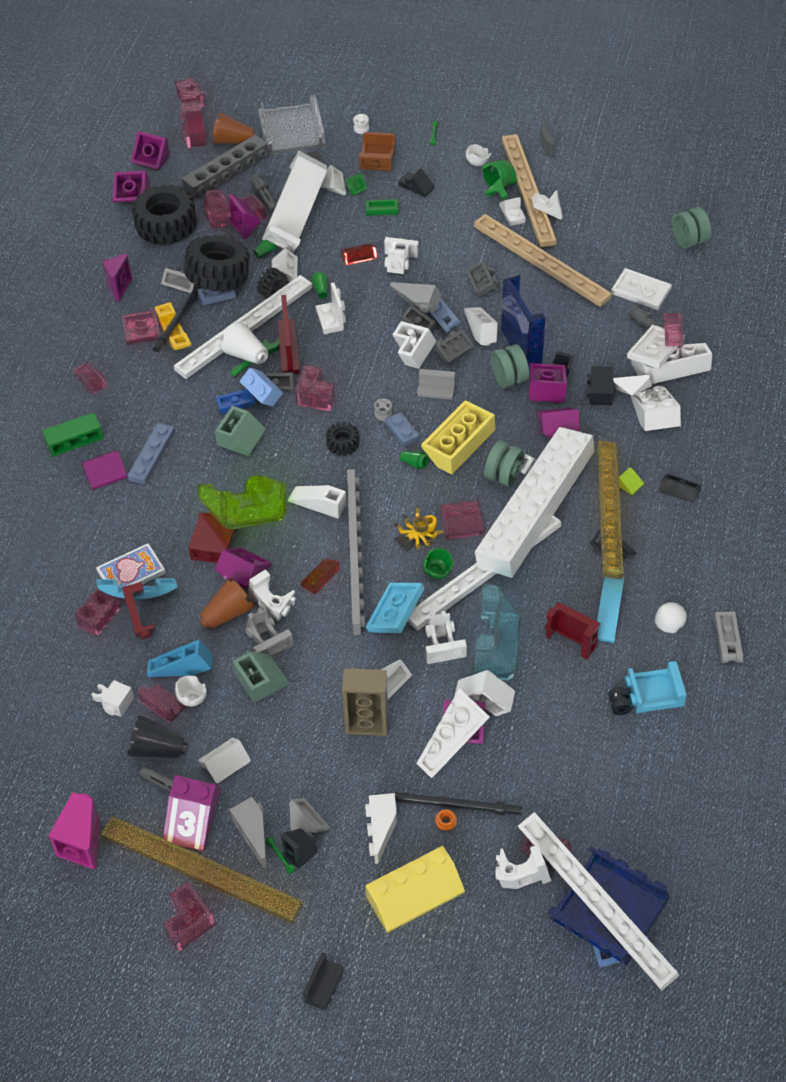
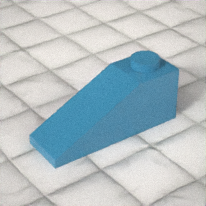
[147,640,212,677]

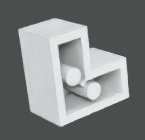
[393,321,436,369]
[454,670,515,716]

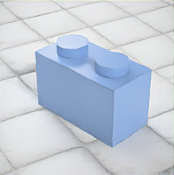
[239,368,283,407]

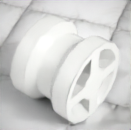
[353,114,369,134]

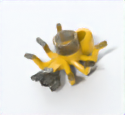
[393,506,444,551]

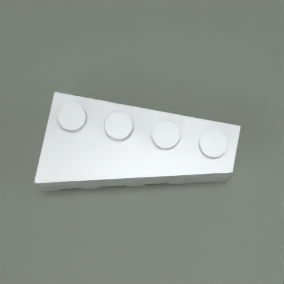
[631,343,712,384]

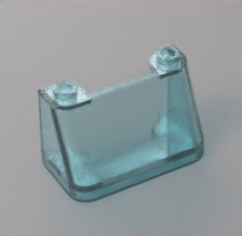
[474,584,521,680]

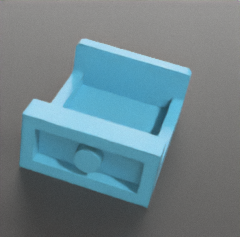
[624,661,687,713]

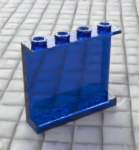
[501,275,546,367]
[547,847,670,966]

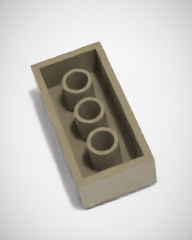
[342,668,388,736]

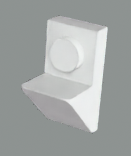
[532,190,563,220]
[499,197,526,226]

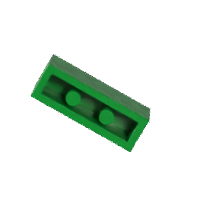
[42,412,104,457]

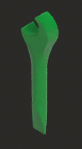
[230,339,280,377]

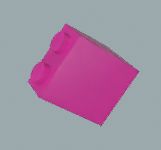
[48,792,99,870]

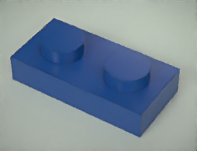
[215,389,255,414]

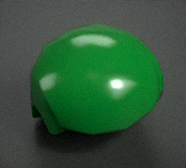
[423,548,454,580]

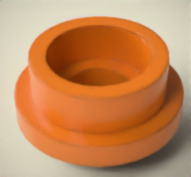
[435,810,457,831]

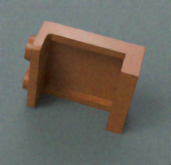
[359,132,395,171]

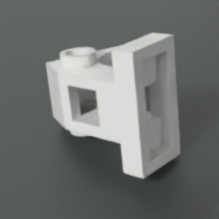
[384,237,419,274]
[248,569,296,621]
[425,611,467,664]
[495,845,551,889]

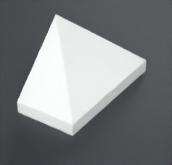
[320,165,347,196]
[613,375,652,395]
[381,660,412,699]

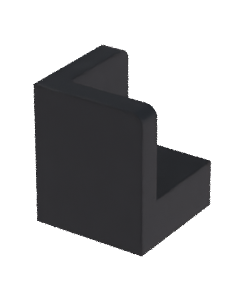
[552,351,574,377]

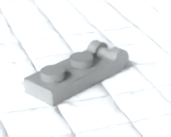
[714,611,743,663]

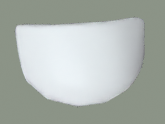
[466,144,491,166]
[655,602,687,633]
[175,676,207,707]

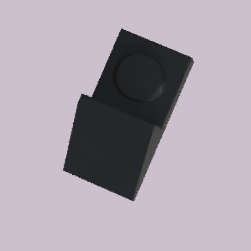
[399,168,434,197]

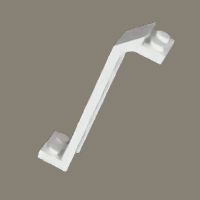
[262,150,327,253]

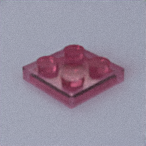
[121,310,160,345]
[440,501,484,539]

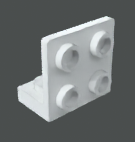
[315,283,346,334]

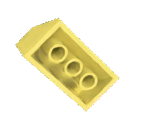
[421,400,495,475]
[365,846,465,933]

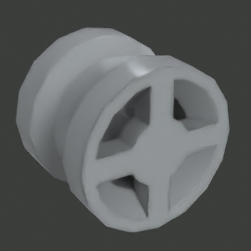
[374,398,392,421]

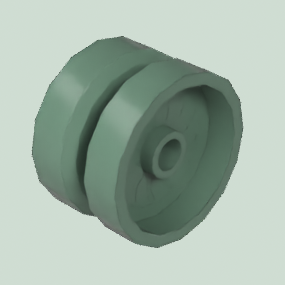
[672,206,711,249]
[490,344,529,388]
[484,440,525,487]

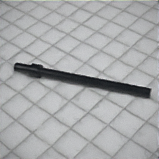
[153,286,201,352]
[395,792,522,815]

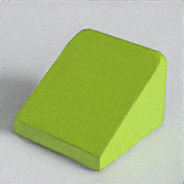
[618,467,644,495]

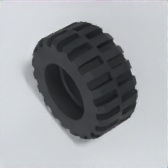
[132,184,197,245]
[184,235,250,292]

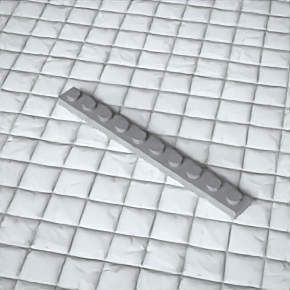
[347,469,365,635]

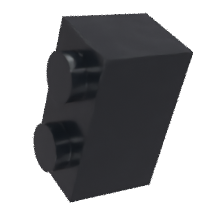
[587,366,613,405]

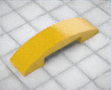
[154,302,191,351]

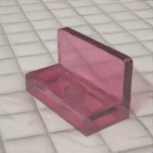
[138,684,186,723]

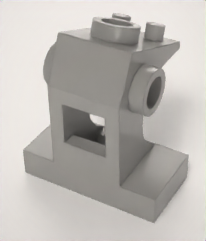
[245,608,294,657]

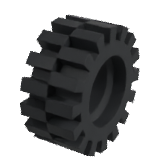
[256,267,288,299]
[326,422,359,456]

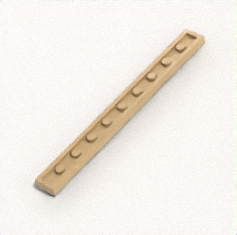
[502,134,557,247]
[474,214,612,307]

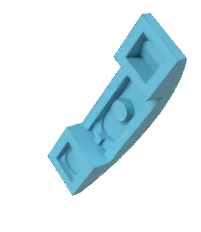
[597,574,624,643]
[96,578,177,599]

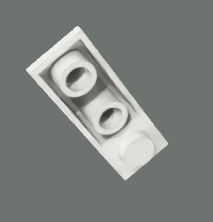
[288,485,347,519]
[365,793,397,864]

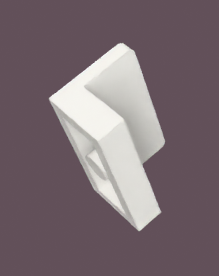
[272,249,298,282]
[198,737,251,783]

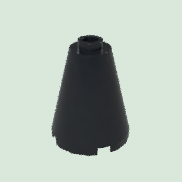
[127,715,188,758]

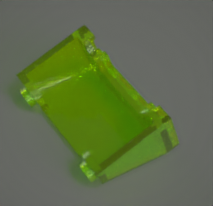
[197,475,286,529]

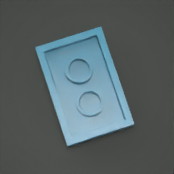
[366,582,425,633]

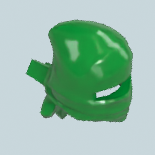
[481,159,517,201]

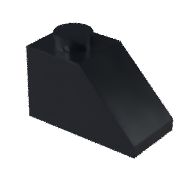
[281,828,318,869]

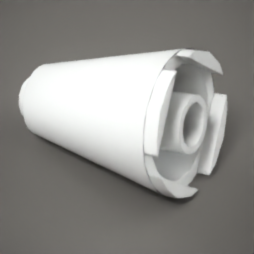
[220,322,268,364]

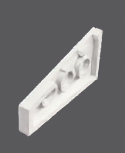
[416,688,490,778]

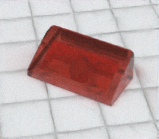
[340,243,377,265]
[300,559,340,594]

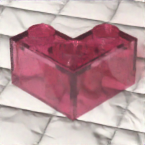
[179,101,206,148]
[295,365,335,411]
[163,881,216,951]

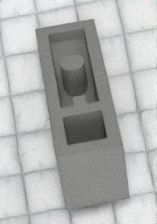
[390,282,442,313]
[229,797,267,868]

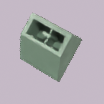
[215,406,266,456]
[232,652,290,703]

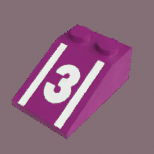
[163,775,221,851]

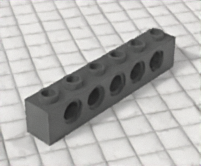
[181,134,269,200]

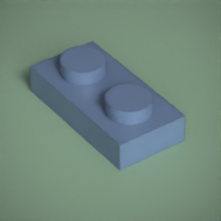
[198,288,236,305]
[385,412,419,447]

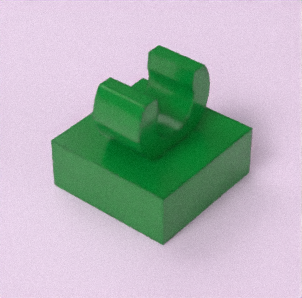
[346,173,367,195]

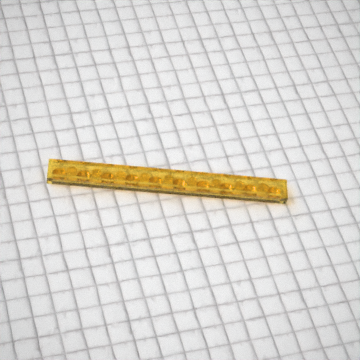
[597,440,624,580]
[101,816,303,924]

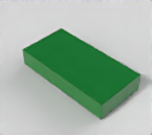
[366,199,399,216]

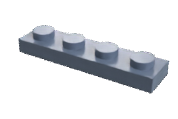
[128,423,175,485]

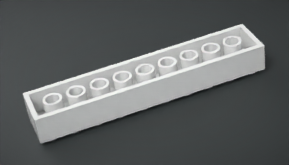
[475,427,595,578]

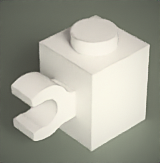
[92,680,134,717]

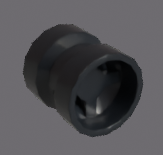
[608,687,632,715]

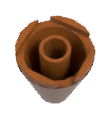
[212,112,256,144]
[199,577,255,630]

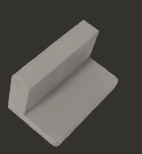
[417,369,455,400]

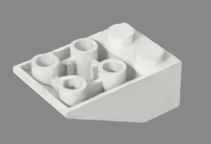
[630,386,681,431]

